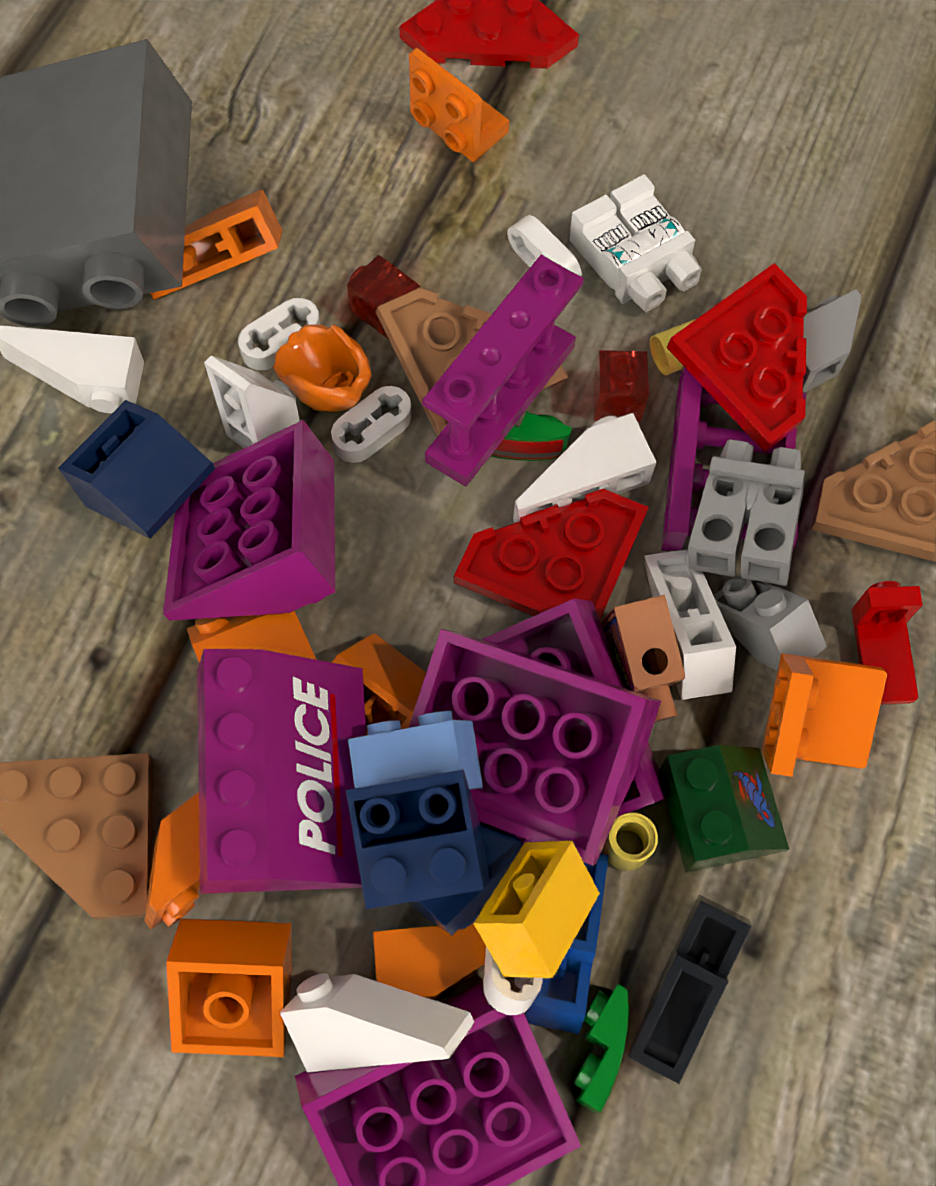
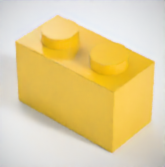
[473,841,600,978]

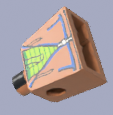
[601,594,685,723]

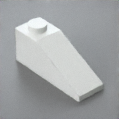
[0,325,144,413]
[204,355,300,448]
[513,413,656,524]
[644,549,736,700]
[280,973,475,1073]

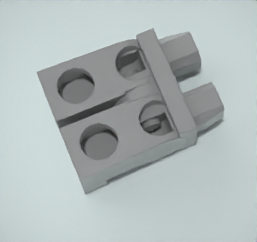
[688,440,805,586]

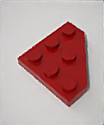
[399,0,579,69]
[666,263,807,452]
[453,489,649,621]

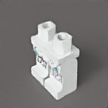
[569,174,702,312]

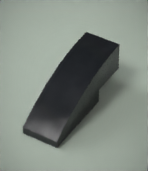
[628,894,752,1084]

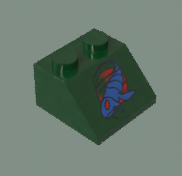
[659,745,789,873]

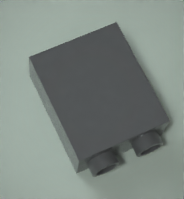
[0,39,192,326]

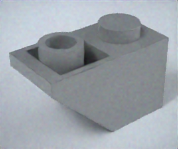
[803,289,862,392]
[713,574,827,671]

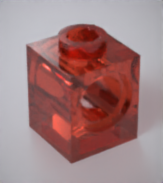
[347,254,421,340]
[593,350,649,422]

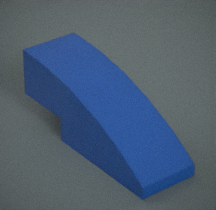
[525,853,609,1034]

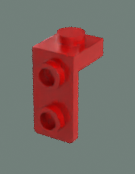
[851,581,923,705]

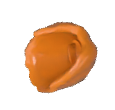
[273,324,372,413]

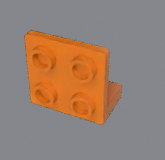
[409,48,510,163]
[761,653,887,777]

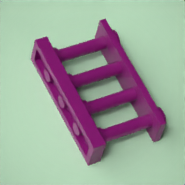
[422,254,584,487]
[661,366,806,552]

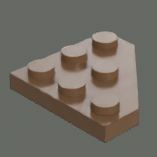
[375,287,568,436]
[811,420,936,562]
[0,753,153,920]

